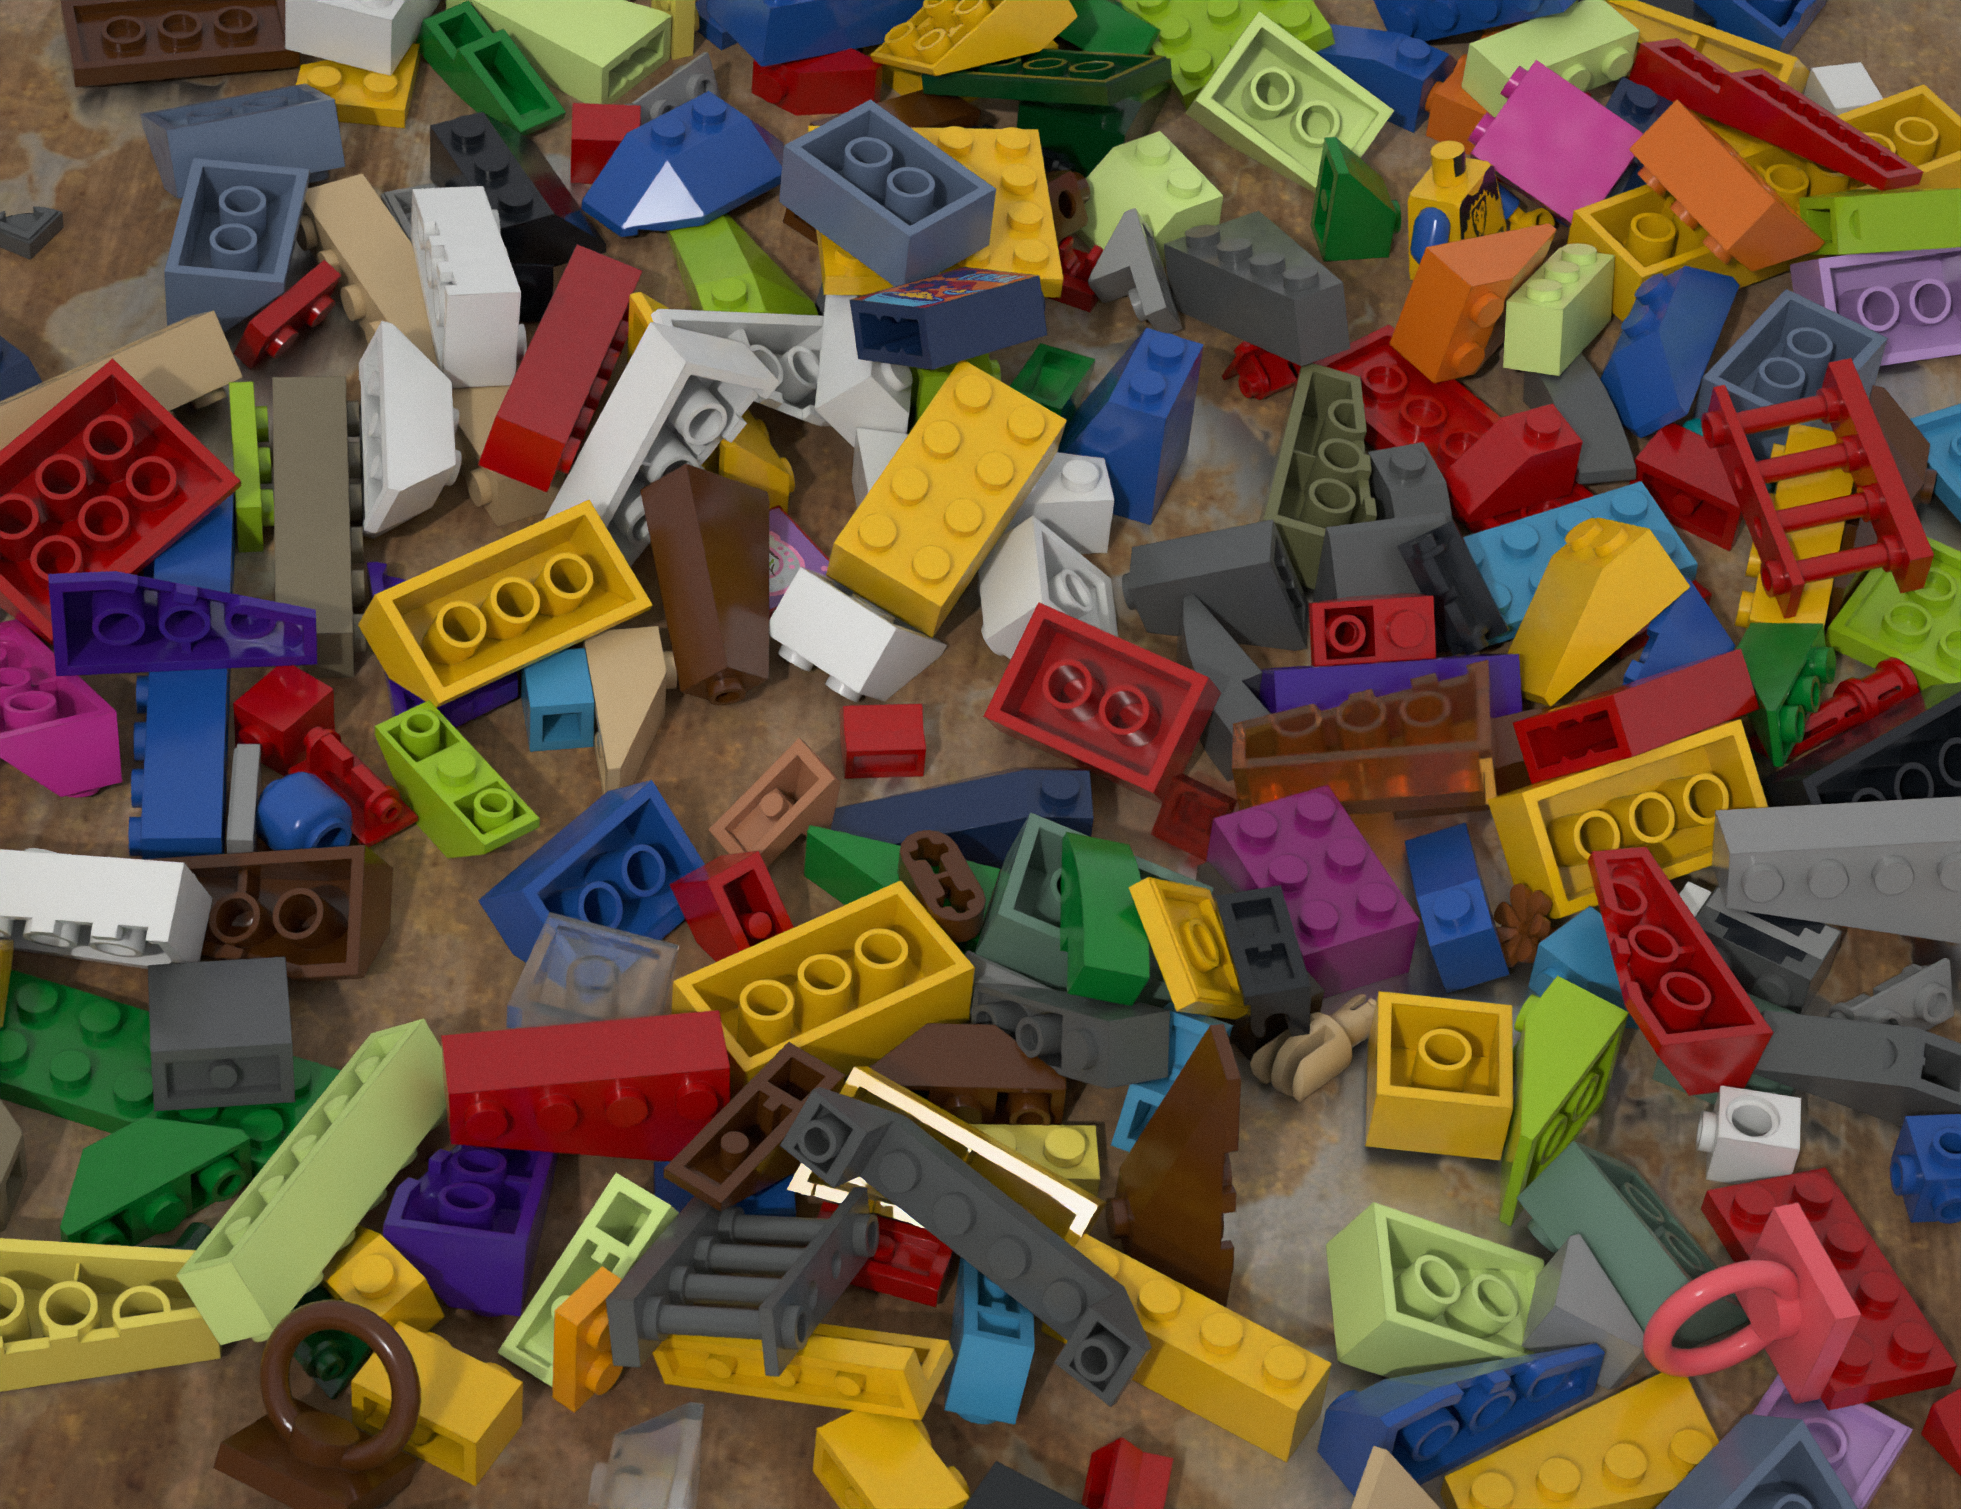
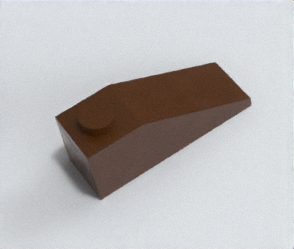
[663,1042,845,1212]

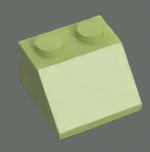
[1075,131,1223,267]

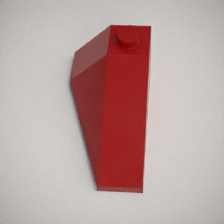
[1587,847,1774,1096]

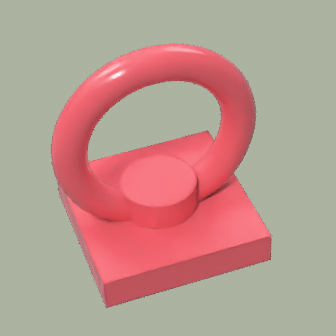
[1642,1203,1861,1404]

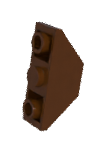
[870,1023,1067,1125]

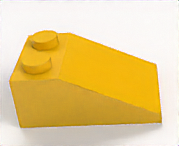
[1507,517,1690,707]

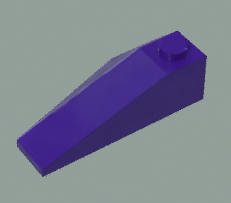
[48,571,317,676]
[383,1145,559,1317]

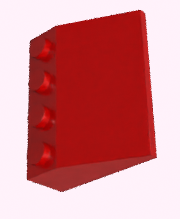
[0,358,242,645]

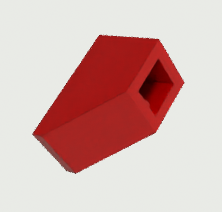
[1309,593,1436,667]

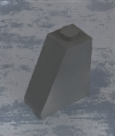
[1122,519,1309,651]

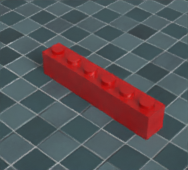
[478,244,642,492]

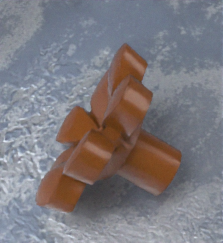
[1494,883,1558,968]

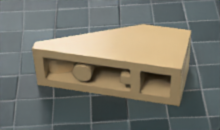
[582,626,677,795]

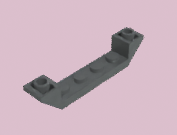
[780,1087,1152,1407]

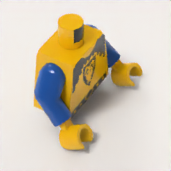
[1408,141,1555,280]

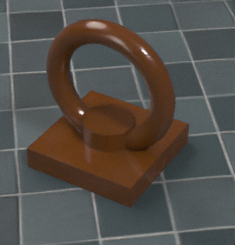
[213,1300,421,1509]

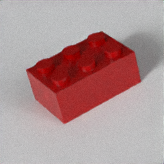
[983,602,1221,807]

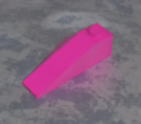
[0,619,122,798]

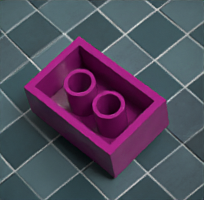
[1206,785,1420,999]

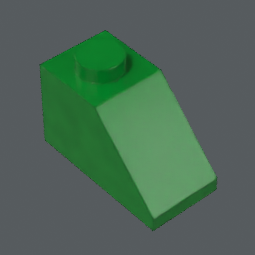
[1310,137,1401,262]

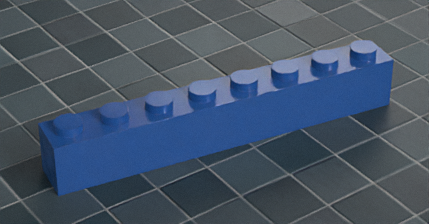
[129,473,236,859]

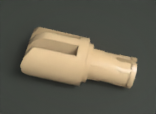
[1250,994,1376,1102]

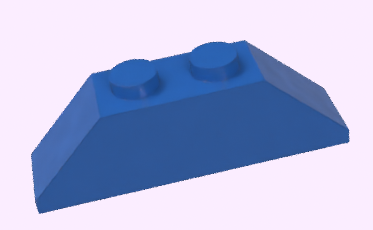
[581,91,784,237]
[1600,266,1740,438]

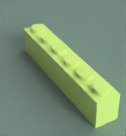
[176,1019,447,1345]

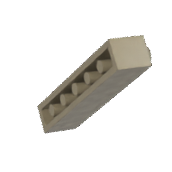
[272,376,366,678]

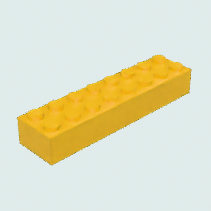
[1566,84,1961,322]

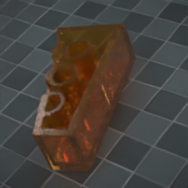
[1232,660,1497,815]

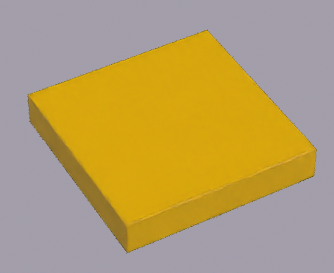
[1128,877,1248,1020]

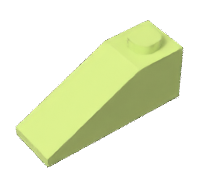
[497,1173,679,1388]

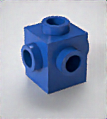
[1890,1114,1961,1224]

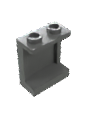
[148,957,295,1111]

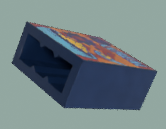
[850,267,1047,370]

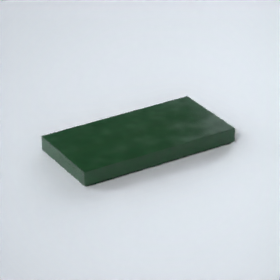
[921,49,1172,106]

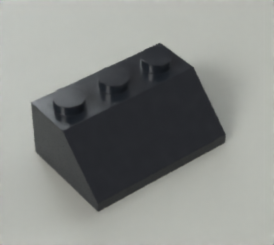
[430,111,606,267]

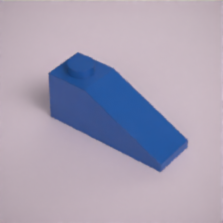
[1405,822,1510,993]

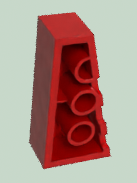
[441,1010,730,1161]

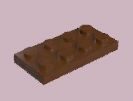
[60,0,300,87]

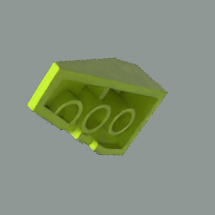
[666,213,818,315]

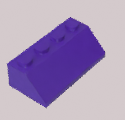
[1258,654,1523,758]

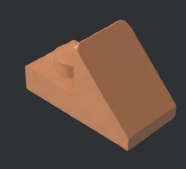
[708,738,841,868]

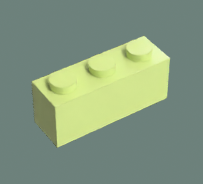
[1461,0,1640,117]
[1503,243,1615,376]

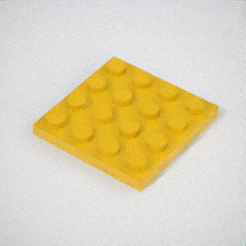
[807,126,1063,298]

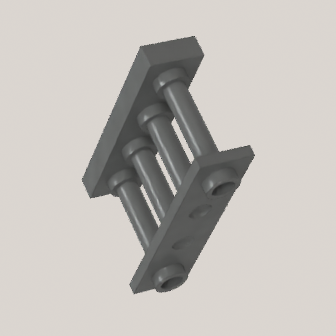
[606,1187,879,1376]

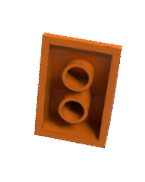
[1389,223,1557,383]

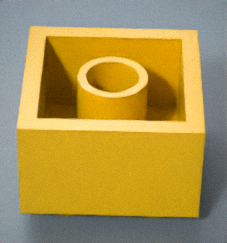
[1365,991,1513,1160]

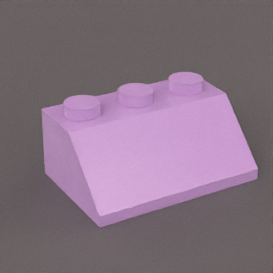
[1790,247,1961,366]

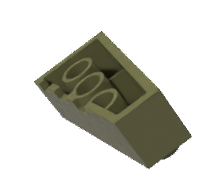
[1259,363,1377,590]

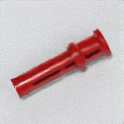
[1748,657,1919,773]

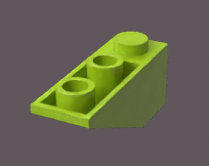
[1799,188,1961,255]

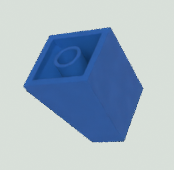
[1057,328,1204,525]

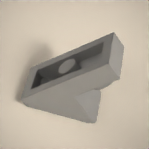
[1088,208,1183,333]

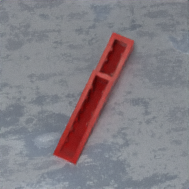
[1629,38,1924,191]

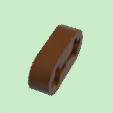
[897,830,986,943]

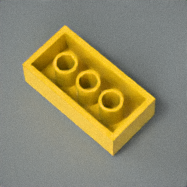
[826,360,1067,638]
[1487,719,1768,920]
[671,880,975,1101]

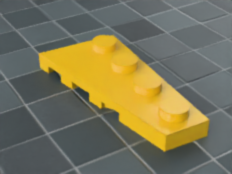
[1440,1372,1719,1509]

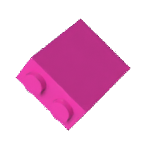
[1468,60,1643,227]

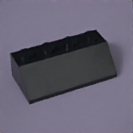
[1760,682,1961,807]

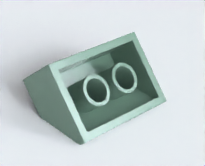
[1517,1140,1749,1349]

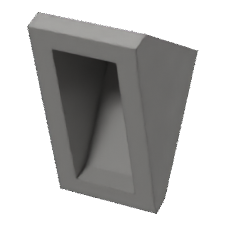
[1522,1234,1645,1390]

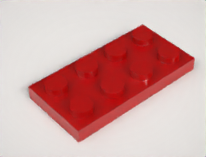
[1701,1168,1957,1411]

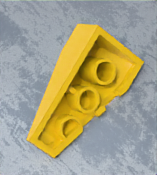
[1605,0,1810,151]

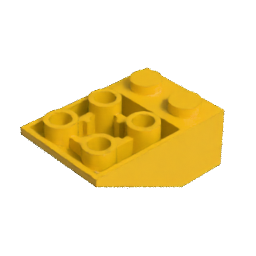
[870,0,1078,76]

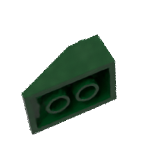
[1016,82,1172,178]

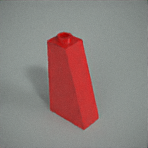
[1513,648,1760,784]

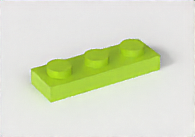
[229,381,274,553]

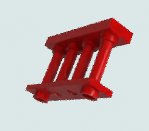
[1701,358,1934,619]

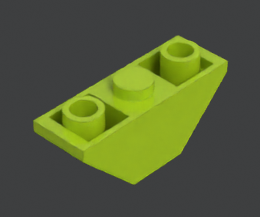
[375,700,540,859]

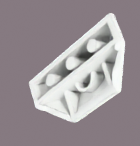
[359,321,462,539]

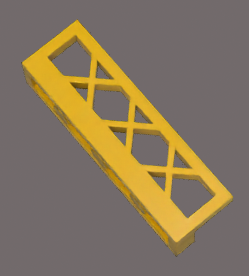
[652,1323,954,1420]

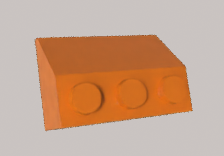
[1629,100,1825,272]

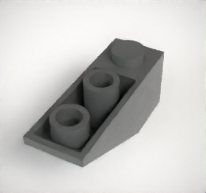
[971,982,1170,1089]
[1753,1010,1961,1126]

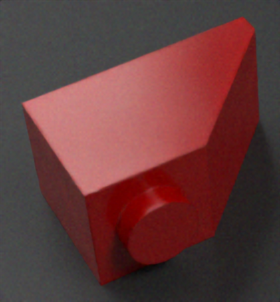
[752,48,883,116]
[1442,403,1583,524]
[1629,422,1743,552]
[669,851,794,962]

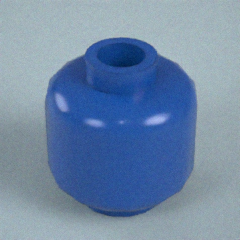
[256,771,353,851]

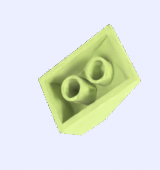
[1185,11,1394,193]
[1326,1202,1545,1378]

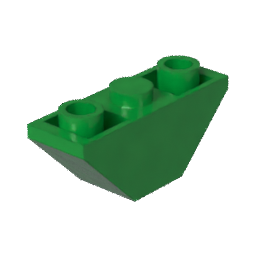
[60,1117,252,1246]

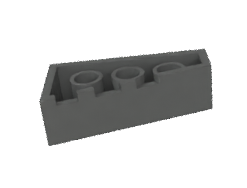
[1164,211,1350,366]

